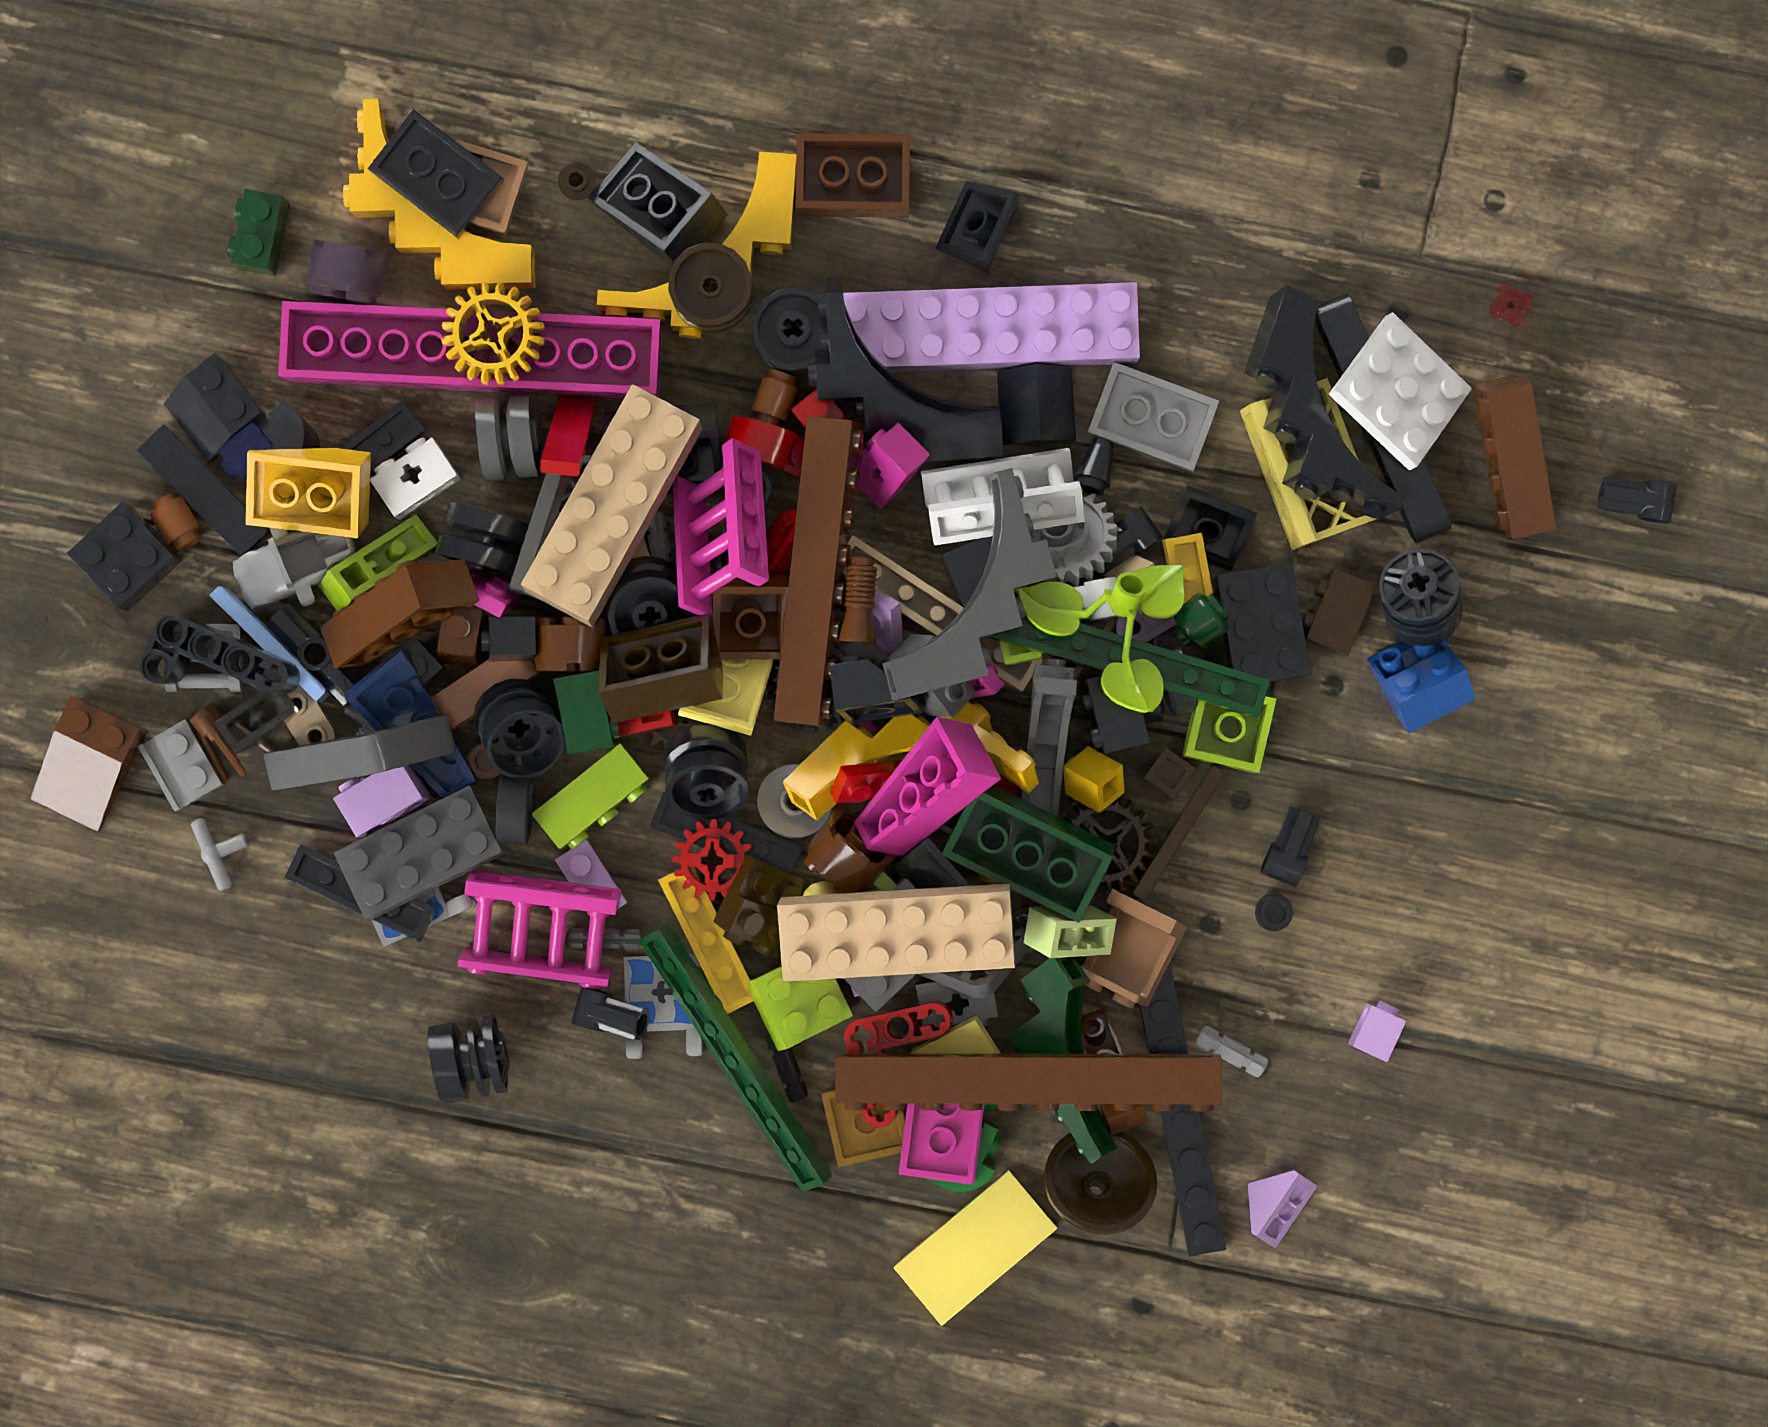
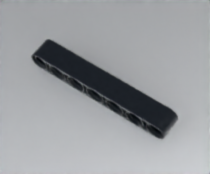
[1315,293,1452,544]

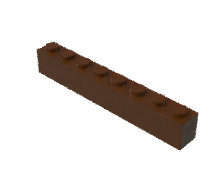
[773,416,864,726]

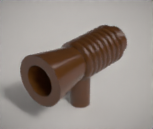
[838,557,877,644]

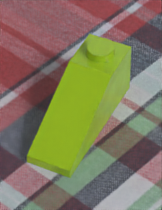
[318,514,438,610]

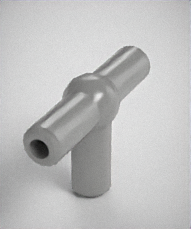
[191,818,248,891]

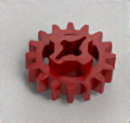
[672,818,752,901]

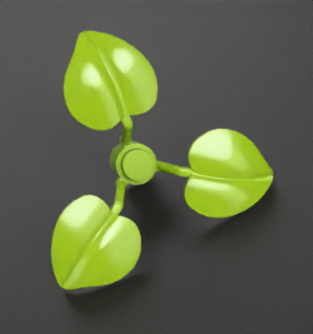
[1018,565,1185,713]

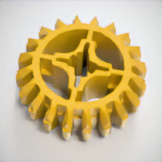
[442,282,545,385]

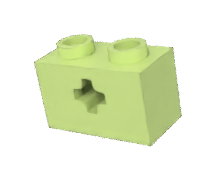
[1024,904,1117,958]

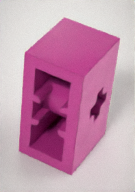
[855,423,930,509]

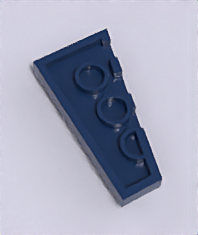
[345,646,476,798]

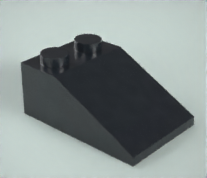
[588,142,728,266]

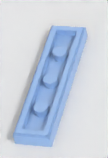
[209,586,332,703]

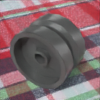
[475,394,541,482]

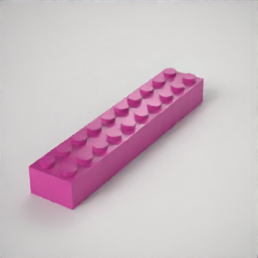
[278,301,663,398]

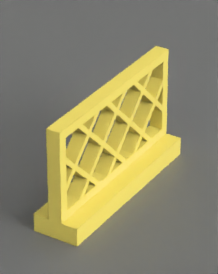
[1240,378,1377,551]

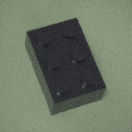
[1213,563,1311,682]

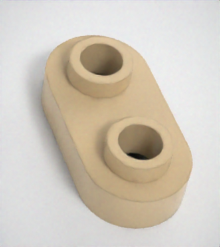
[277,686,337,745]

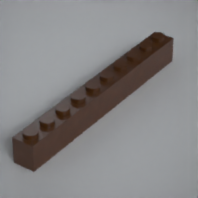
[835,1053,1222,1111]

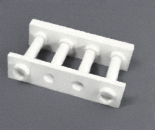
[921,448,1085,545]

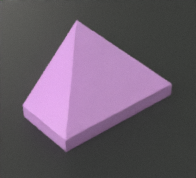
[1248,1170,1318,1248]

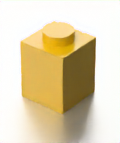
[1063,746,1125,813]

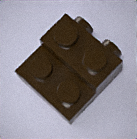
[713,854,810,957]

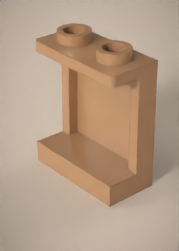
[1081,889,1187,1009]

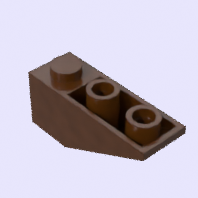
[1081,1007,1147,1135]

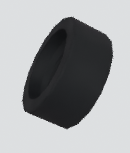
[496,774,534,844]

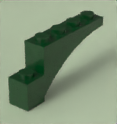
[1008,957,1118,1164]

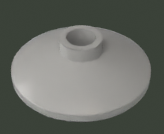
[757,764,832,838]

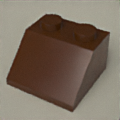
[710,573,789,659]

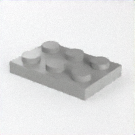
[1087,362,1219,472]

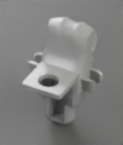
[233,528,355,610]

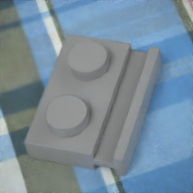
[138,719,225,812]

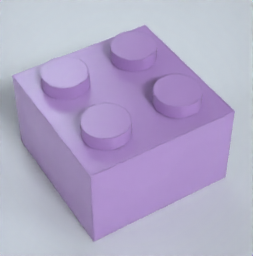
[333,765,432,837]

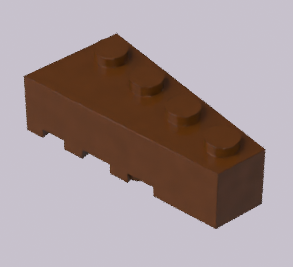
[1471,374,1557,540]
[320,560,479,669]

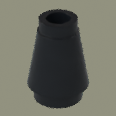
[1074,437,1114,496]

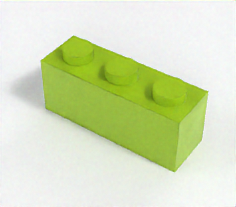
[532,743,651,850]

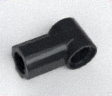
[1597,476,1677,524]
[1098,506,1163,576]
[1260,806,1321,887]
[571,987,650,1040]

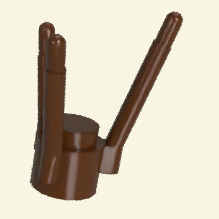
[190,703,275,782]

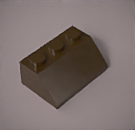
[598,613,723,723]

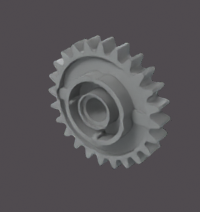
[1030,484,1117,587]

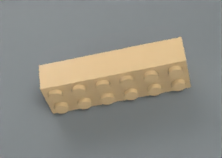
[521,384,702,628]
[777,883,1015,982]

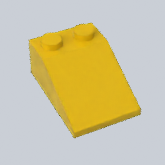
[246,448,371,538]

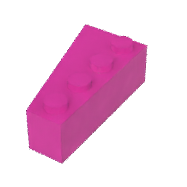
[854,717,1001,856]

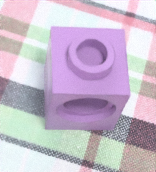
[1348,1000,1406,1062]

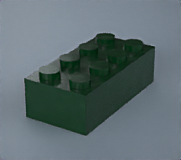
[941,785,1115,923]

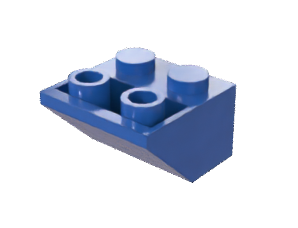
[1367,640,1475,733]

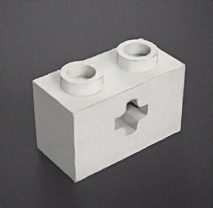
[370,437,462,520]

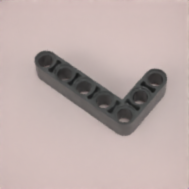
[263,714,457,791]

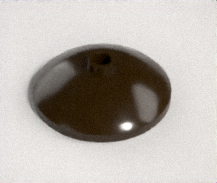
[1044,1127,1157,1235]

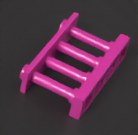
[673,438,769,617]
[458,870,622,989]

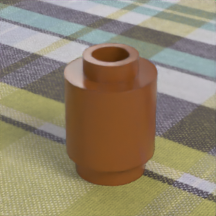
[751,369,798,426]
[149,494,202,553]

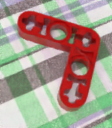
[844,1001,954,1128]

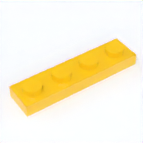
[658,866,754,1014]

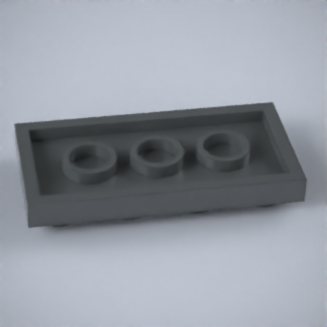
[334,785,504,922]

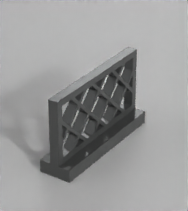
[509,455,592,598]

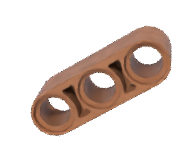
[432,660,540,731]

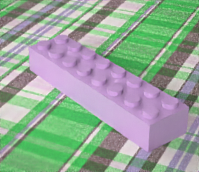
[843,282,1140,373]

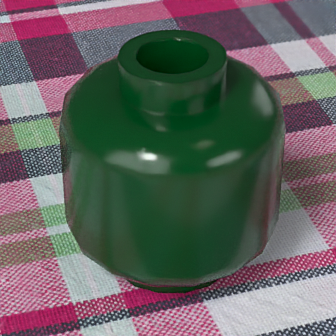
[1172,593,1231,649]

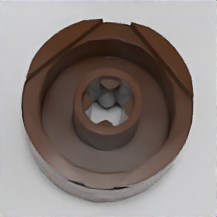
[534,617,610,673]
[805,808,895,894]

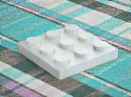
[1329,312,1472,470]

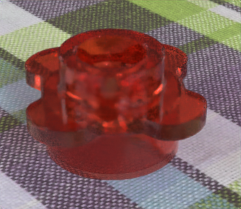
[1488,284,1532,327]

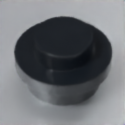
[1255,893,1293,931]

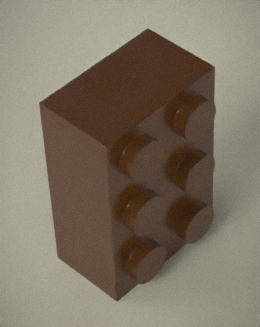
[796,133,910,218]

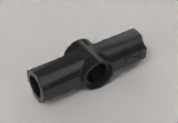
[266,603,362,707]

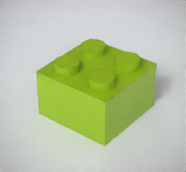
[1182,696,1277,773]
[746,965,853,1051]

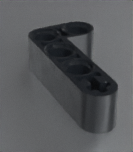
[140,614,300,694]

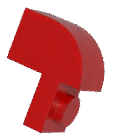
[724,415,805,478]

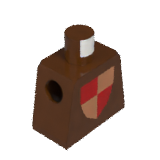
[437,605,490,669]

